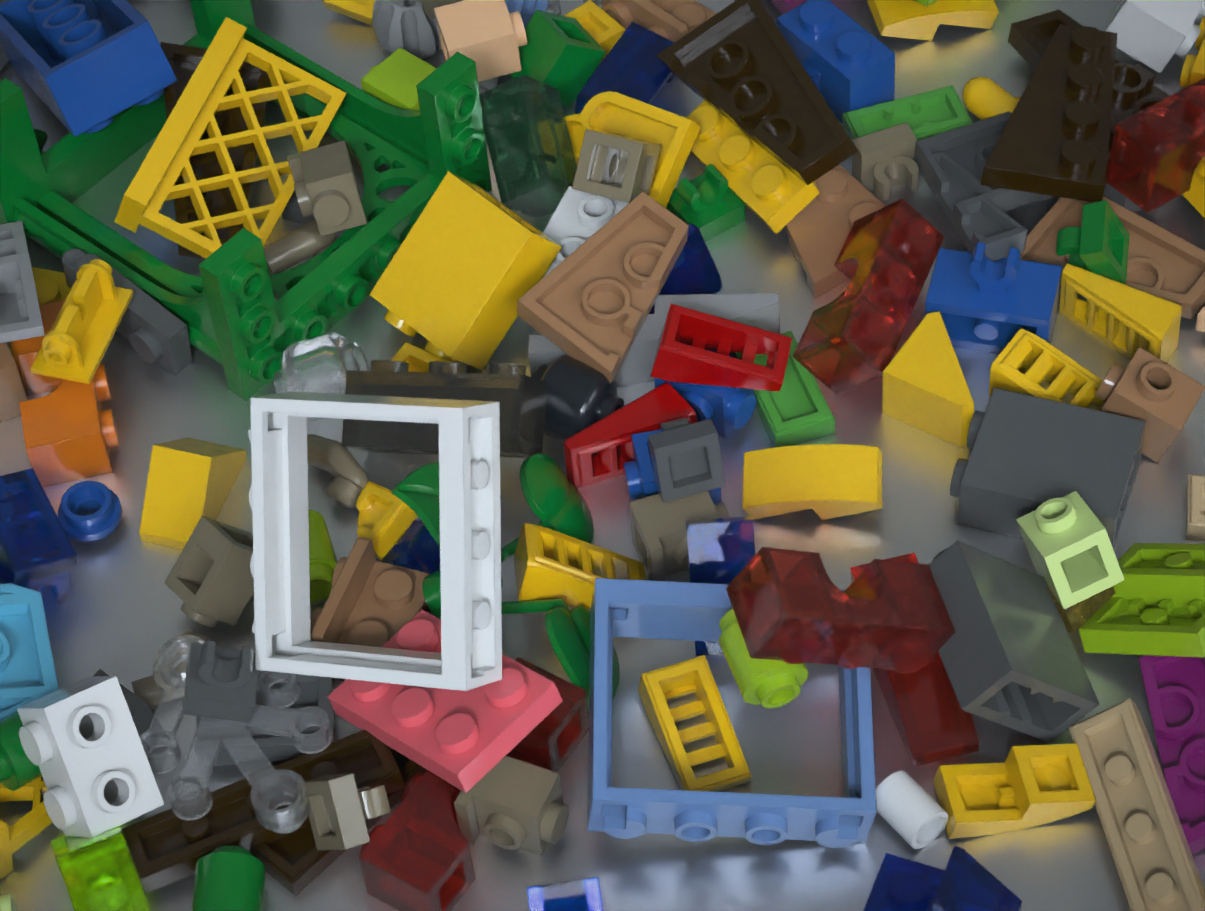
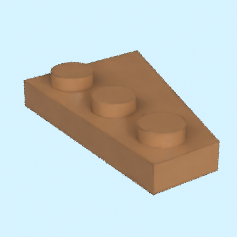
[784,164,910,299]
[517,192,689,384]
[1020,196,1205,319]

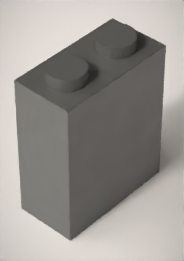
[950,388,1146,550]
[909,540,1099,743]

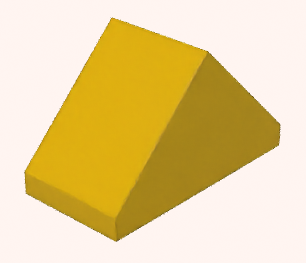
[882,311,974,447]
[139,438,247,550]

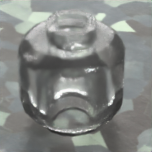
[274,332,371,421]

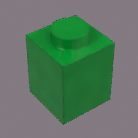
[510,10,606,108]

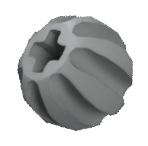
[372,0,442,60]

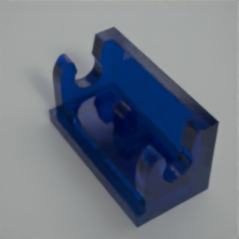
[574,22,675,114]
[0,468,78,604]

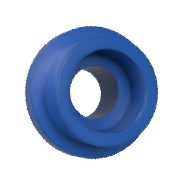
[57,481,122,541]

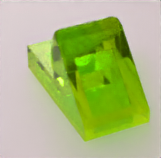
[50,826,150,911]

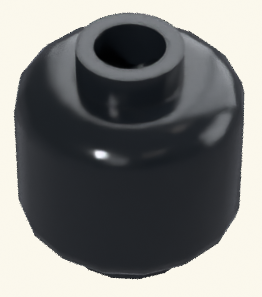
[526,356,624,441]

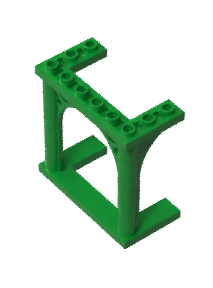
[0,0,492,401]

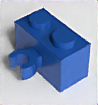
[776,0,895,123]
[925,242,1062,355]

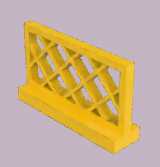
[114,17,346,258]

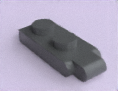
[62,249,192,376]

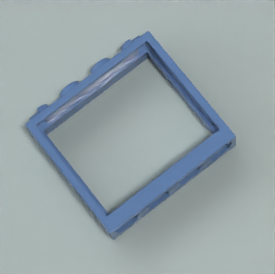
[587,578,876,848]

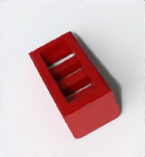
[650,304,792,392]
[563,382,697,489]

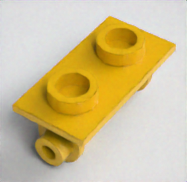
[30,259,134,384]

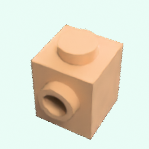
[434,0,527,82]

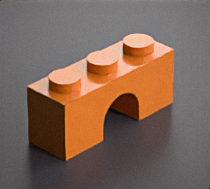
[11,300,120,488]

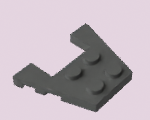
[914,112,1167,261]

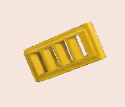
[1059,263,1182,363]
[989,328,1104,411]
[514,523,646,609]
[638,655,752,792]

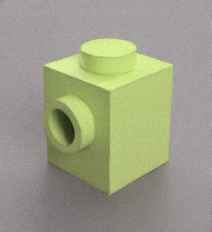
[1016,491,1125,609]

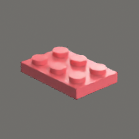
[327,610,563,793]

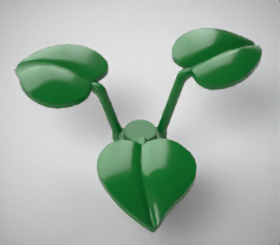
[392,453,619,714]

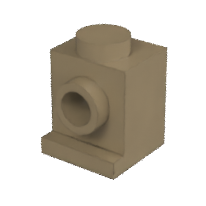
[572,129,661,203]
[287,140,367,236]
[629,491,734,581]
[164,516,254,627]
[454,756,569,855]

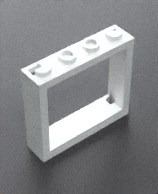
[248,392,502,691]

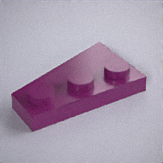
[1138,655,1205,855]

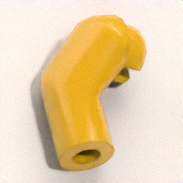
[962,77,1021,120]

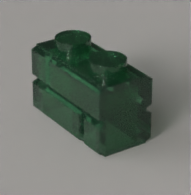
[480,75,577,218]

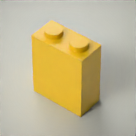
[369,171,562,370]

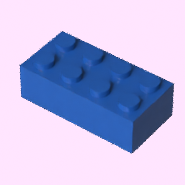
[0,0,178,137]

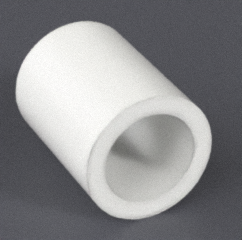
[876,770,949,849]

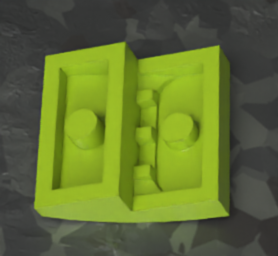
[1078,543,1205,658]

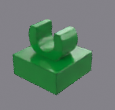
[666,164,745,246]
[1056,200,1130,285]

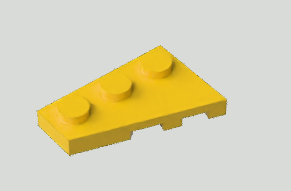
[686,100,820,234]

